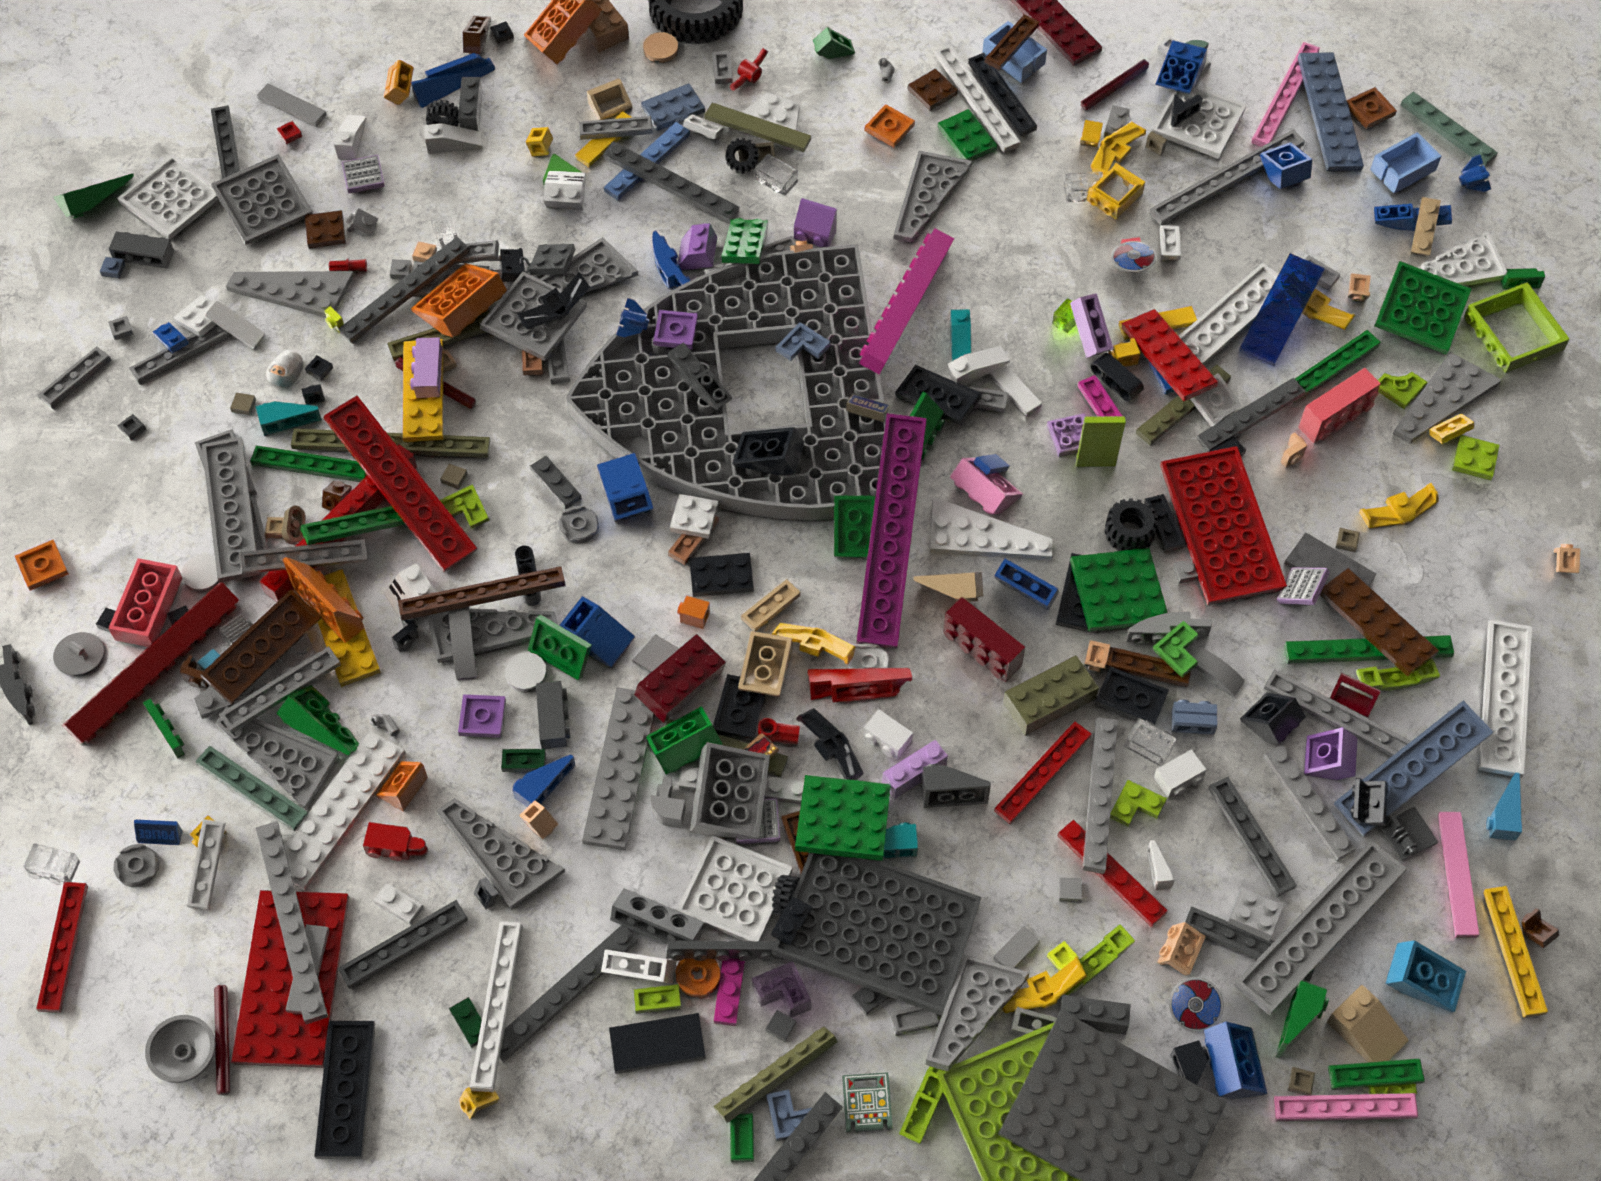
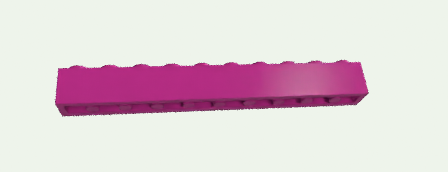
[859,228,955,375]

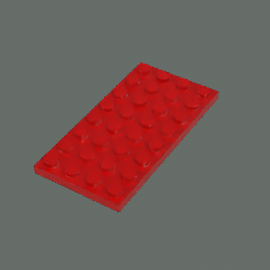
[1160,446,1287,606]
[231,890,349,1068]

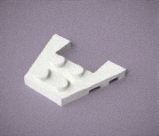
[729,92,799,151]

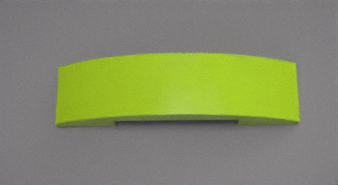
[1356,658,1440,691]
[1064,924,1135,996]

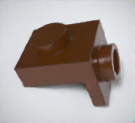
[322,481,352,510]
[180,655,209,689]
[1521,908,1559,948]

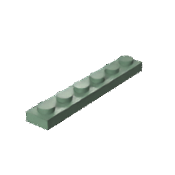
[1400,91,1498,166]
[195,746,308,831]

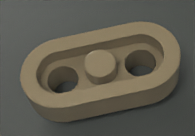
[282,505,306,544]

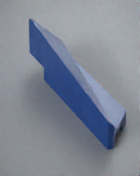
[411,53,495,108]

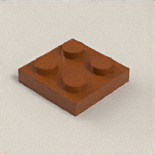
[1346,87,1397,129]

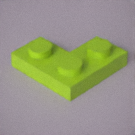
[440,484,490,529]
[1110,780,1167,827]

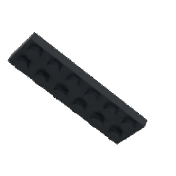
[314,1021,376,1159]

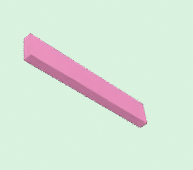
[1438,812,1479,938]
[1274,1093,1418,1121]

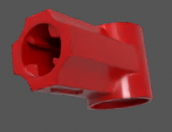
[757,718,800,745]

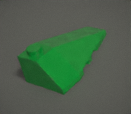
[53,173,134,219]
[276,685,359,755]

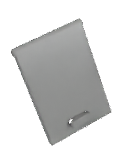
[632,634,679,672]

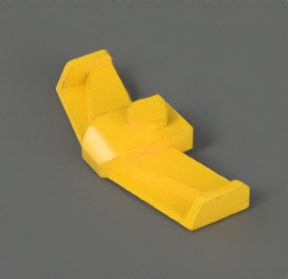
[1091,121,1146,178]
[1282,272,1356,330]
[1359,483,1439,528]
[771,623,856,665]
[1002,957,1087,1013]

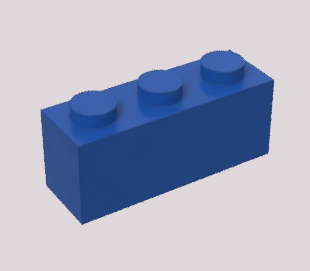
[994,558,1059,610]

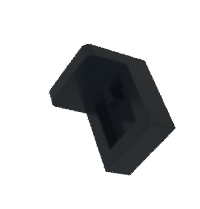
[391,617,419,652]

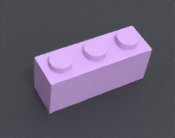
[1070,293,1113,358]
[410,338,442,398]
[882,740,948,800]

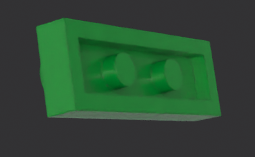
[143,698,185,759]

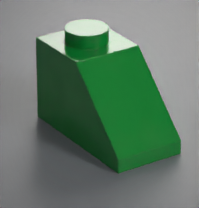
[813,27,855,59]

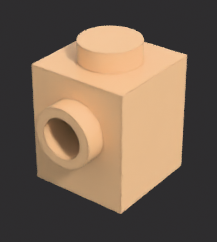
[519,801,558,839]

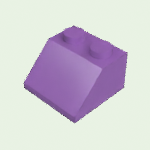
[794,198,837,247]
[677,223,717,270]
[1304,727,1358,780]

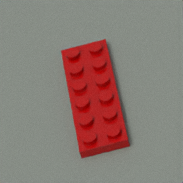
[1122,309,1218,401]

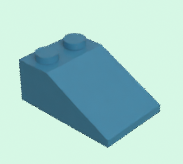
[1385,940,1466,1012]

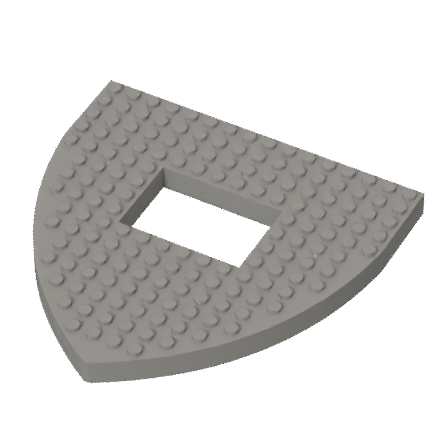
[566,244,886,520]

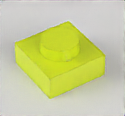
[324,306,344,333]
[1047,941,1079,971]

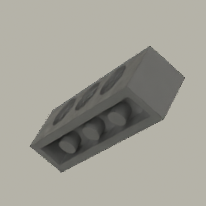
[610,888,704,944]

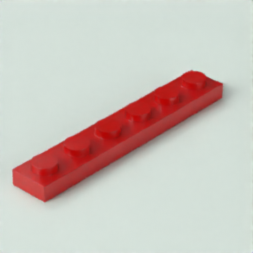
[994,721,1092,825]
[1057,819,1168,927]
[36,882,88,1013]

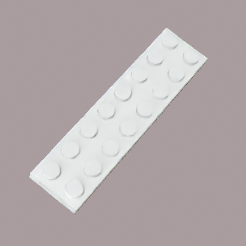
[1179,263,1286,365]
[1479,619,1532,778]
[284,731,406,891]

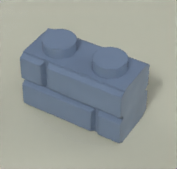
[1171,699,1217,735]

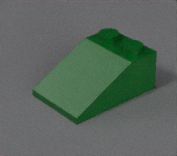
[1275,980,1329,1059]

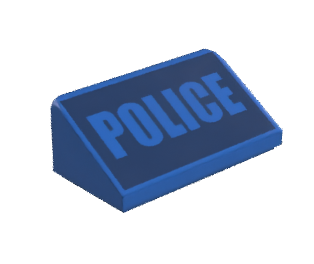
[134,819,183,845]

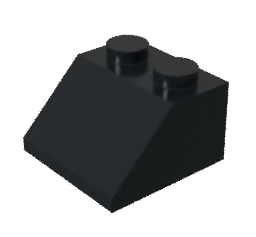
[1240,692,1306,744]

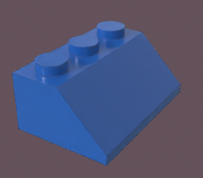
[1204,1021,1268,1099]

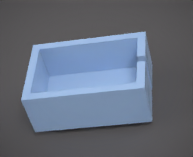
[982,21,1047,83]
[1370,132,1442,194]

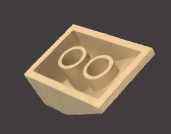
[914,572,984,602]
[738,631,793,697]
[1326,985,1409,1062]

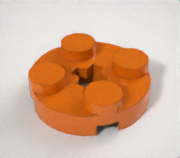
[676,959,720,999]

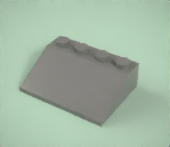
[690,742,770,839]

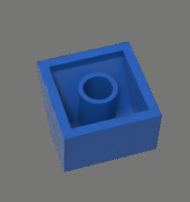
[1260,142,1313,189]

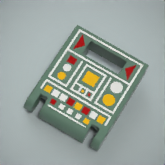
[842,1072,893,1133]

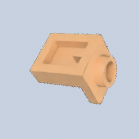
[1554,544,1580,573]

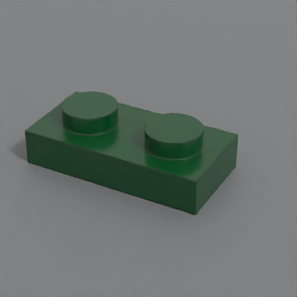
[501,749,546,772]
[449,997,482,1048]

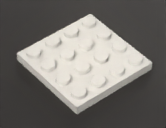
[1152,86,1247,159]
[117,154,219,240]
[677,835,793,941]

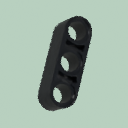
[1090,353,1144,402]
[515,545,541,606]

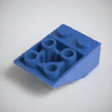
[1155,40,1207,94]
[597,453,654,522]
[559,596,635,668]

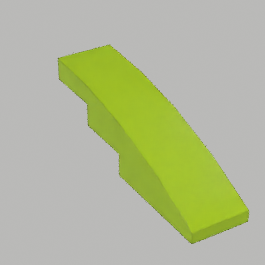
[899,1062,957,1144]

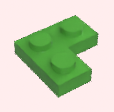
[1153,621,1198,678]

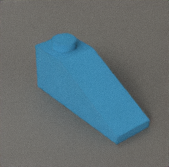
[1486,772,1522,841]

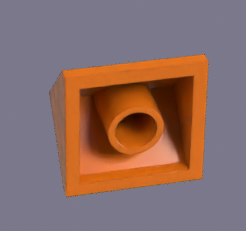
[376,761,428,812]

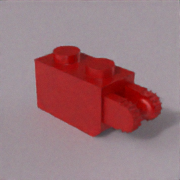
[363,822,428,861]

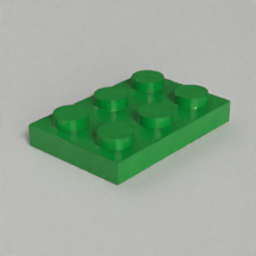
[937,109,997,161]
[834,495,875,557]
[528,615,592,680]

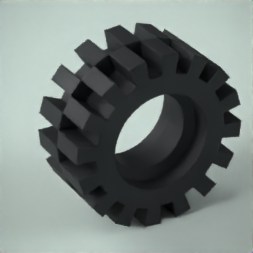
[426,100,459,127]
[725,137,759,174]
[772,875,800,915]

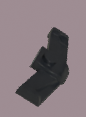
[516,272,590,329]
[796,708,864,780]

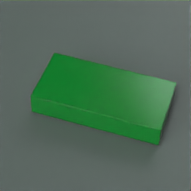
[730,1113,754,1162]

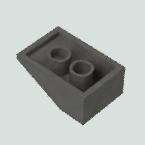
[921,764,991,808]

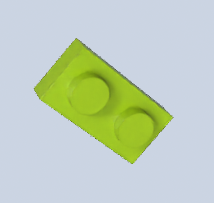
[634,984,681,1014]

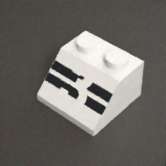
[543,171,586,210]
[384,563,436,620]

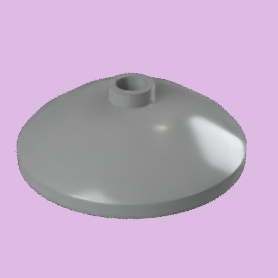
[145,1015,216,1083]

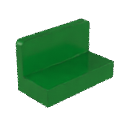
[1501,268,1545,289]

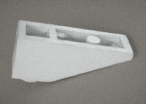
[334,115,367,160]
[424,123,483,154]
[947,346,1010,386]
[601,950,677,983]

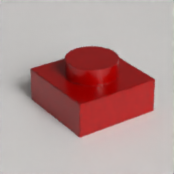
[276,120,302,145]

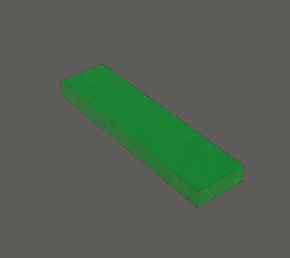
[1328,1059,1425,1090]

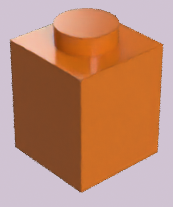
[677,595,710,629]

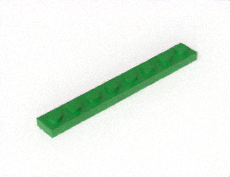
[1284,635,1454,664]

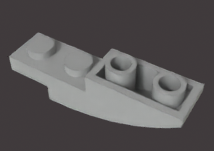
[1126,611,1212,644]

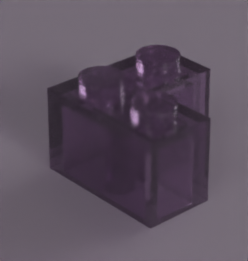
[751,961,811,1018]

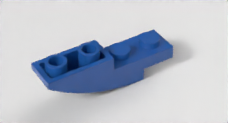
[1374,204,1452,231]
[652,230,691,289]

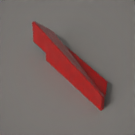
[807,668,912,702]

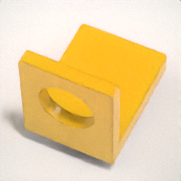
[1080,120,1103,148]

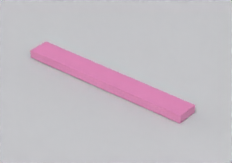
[1251,42,1320,147]

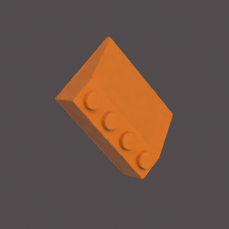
[524,0,602,65]
[411,263,507,337]
[282,557,365,643]

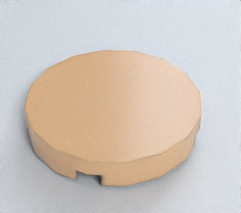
[643,32,678,63]

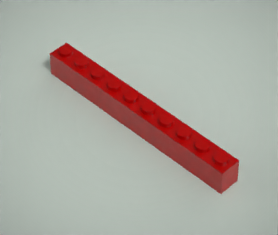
[259,444,417,602]
[61,582,239,744]

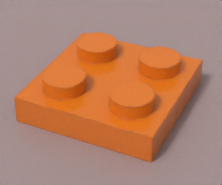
[864,104,915,148]
[15,539,69,591]

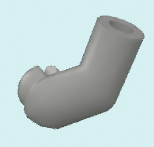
[878,58,895,83]
[369,714,400,736]

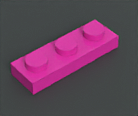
[1078,375,1122,417]
[714,959,745,1026]

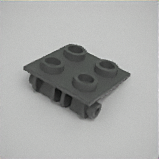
[1378,806,1439,861]

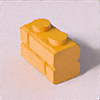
[384,60,414,105]

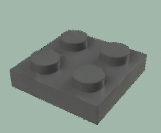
[529,244,576,275]

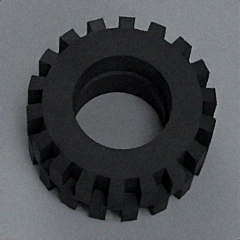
[1104,498,1158,551]

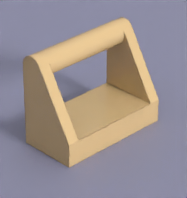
[587,78,633,120]

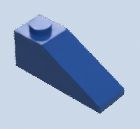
[512,754,576,807]

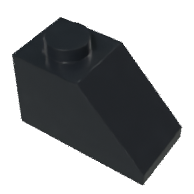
[1170,1040,1209,1085]

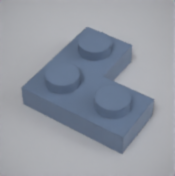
[776,322,830,361]
[766,1089,812,1142]

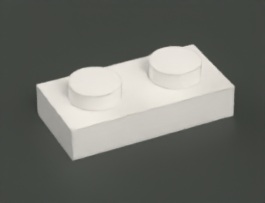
[683,114,724,139]
[1159,225,1181,260]
[373,883,424,925]

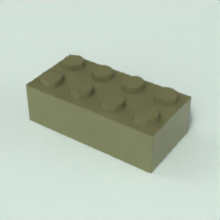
[1003,655,1099,736]

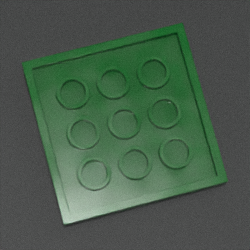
[1374,261,1471,355]
[1070,548,1168,632]
[795,775,891,861]

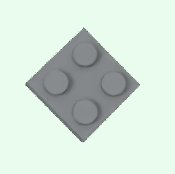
[1228,887,1284,941]

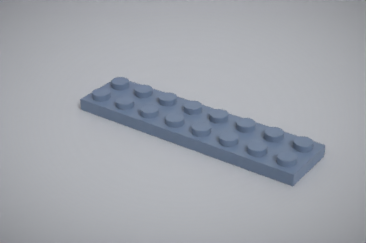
[1298,52,1364,171]
[1334,700,1493,837]

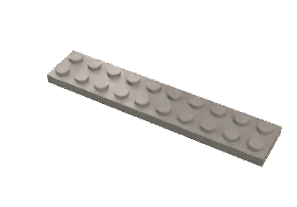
[1234,840,1407,1016]

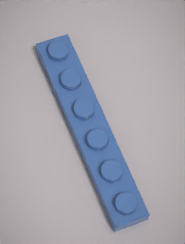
[604,122,690,201]

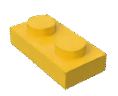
[1429,414,1474,444]

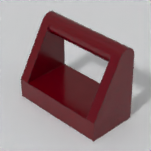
[1330,673,1381,718]

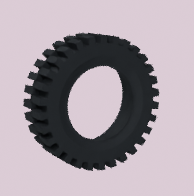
[648,0,743,44]

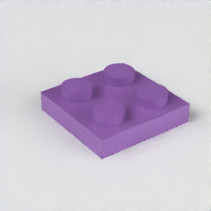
[653,310,698,349]
[458,694,506,738]

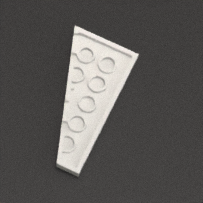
[1418,230,1507,286]
[930,497,1052,560]

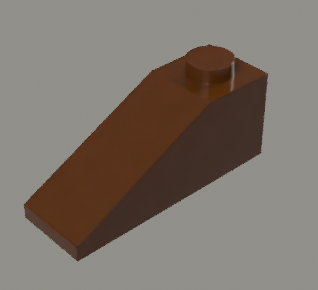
[462,15,491,55]

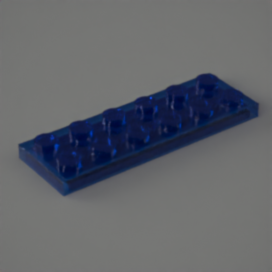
[1239,253,1325,366]

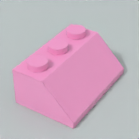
[950,458,1023,515]

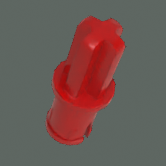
[328,258,367,271]

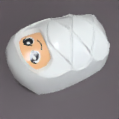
[267,349,304,387]

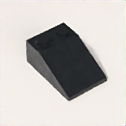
[732,427,805,475]

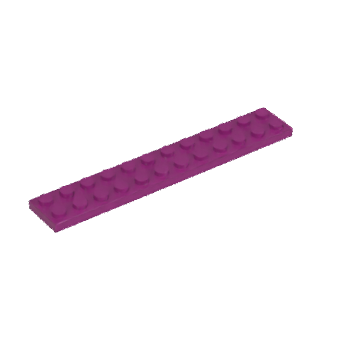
[856,413,927,649]

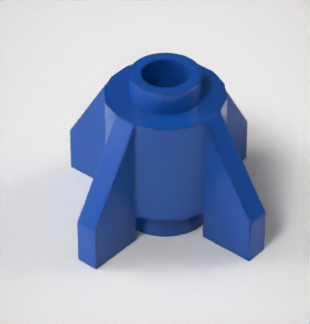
[1459,154,1491,192]
[616,298,649,337]

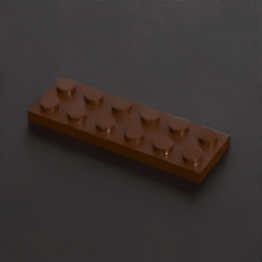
[1320,568,1439,677]
[200,589,322,705]

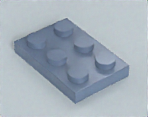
[641,83,705,131]

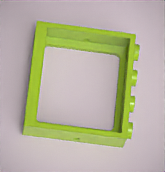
[1464,282,1570,373]

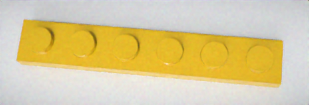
[1483,886,1548,1018]

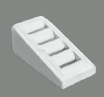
[1147,840,1175,890]

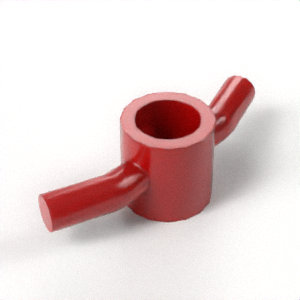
[730,48,769,91]

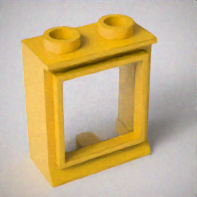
[1087,163,1145,219]

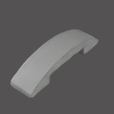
[449,607,478,680]
[1185,643,1245,697]

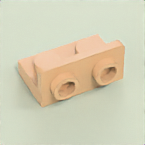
[1157,922,1206,975]

